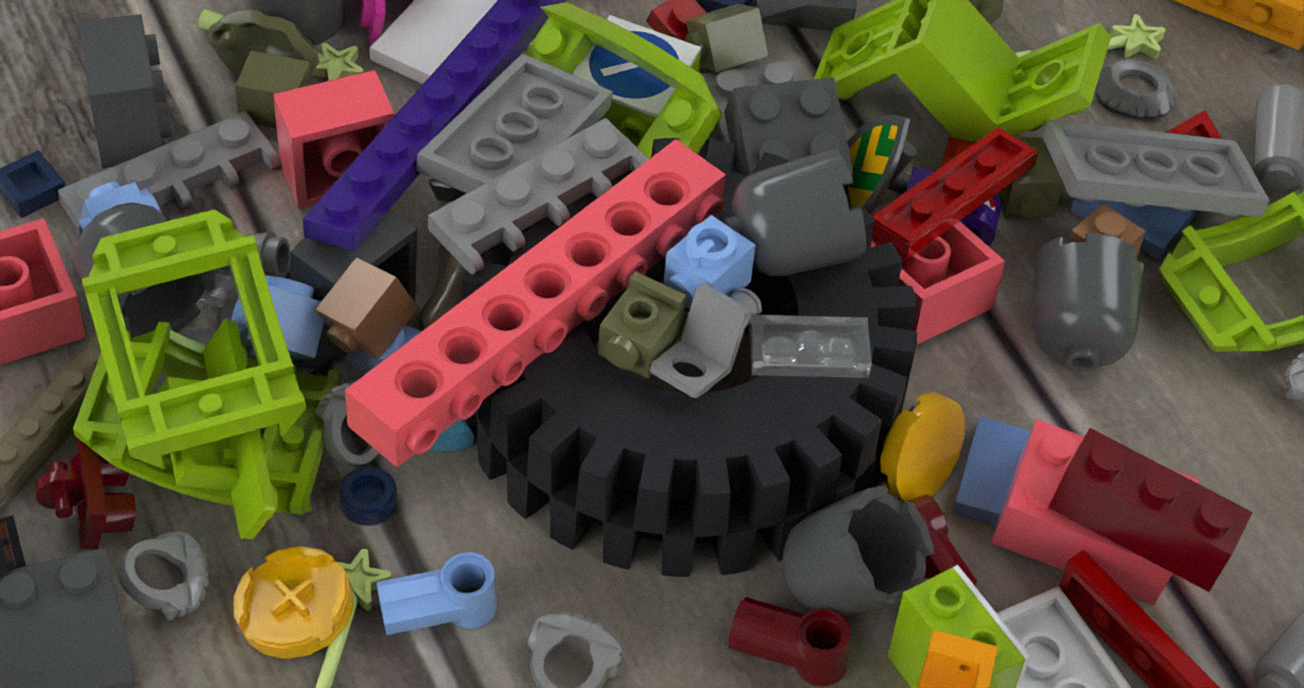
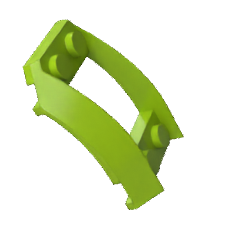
[524,2,723,159]
[1159,192,1304,352]
[81,209,306,469]
[73,322,341,515]

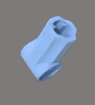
[376,552,497,635]

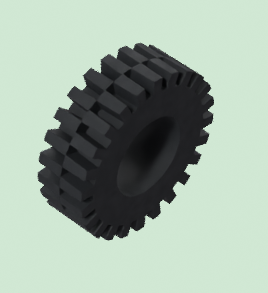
[463,138,917,577]

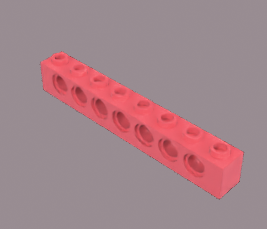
[345,139,726,468]

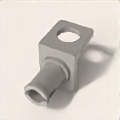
[650,283,762,398]

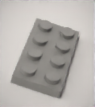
[416,53,613,193]
[1042,119,1270,217]

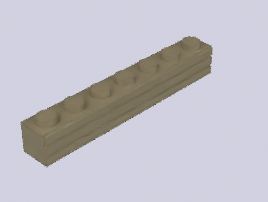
[0,334,101,514]

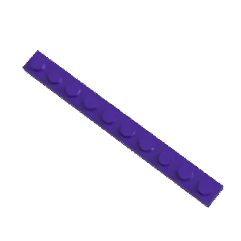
[303,0,566,251]

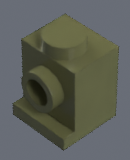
[598,271,686,379]

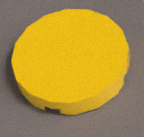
[880,392,965,502]
[233,546,354,659]

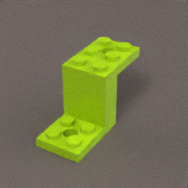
[814,0,1111,142]

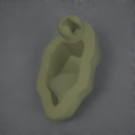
[207,10,320,75]

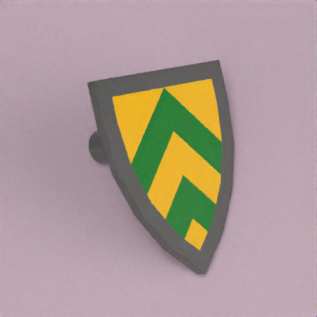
[844,114,917,214]

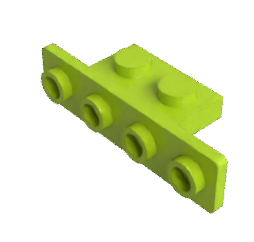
[159,319,277,540]

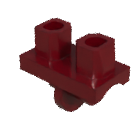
[35,438,136,549]

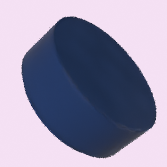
[339,467,397,526]

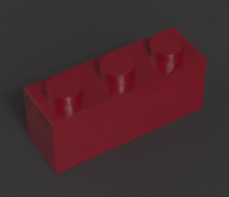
[1048,428,1253,592]

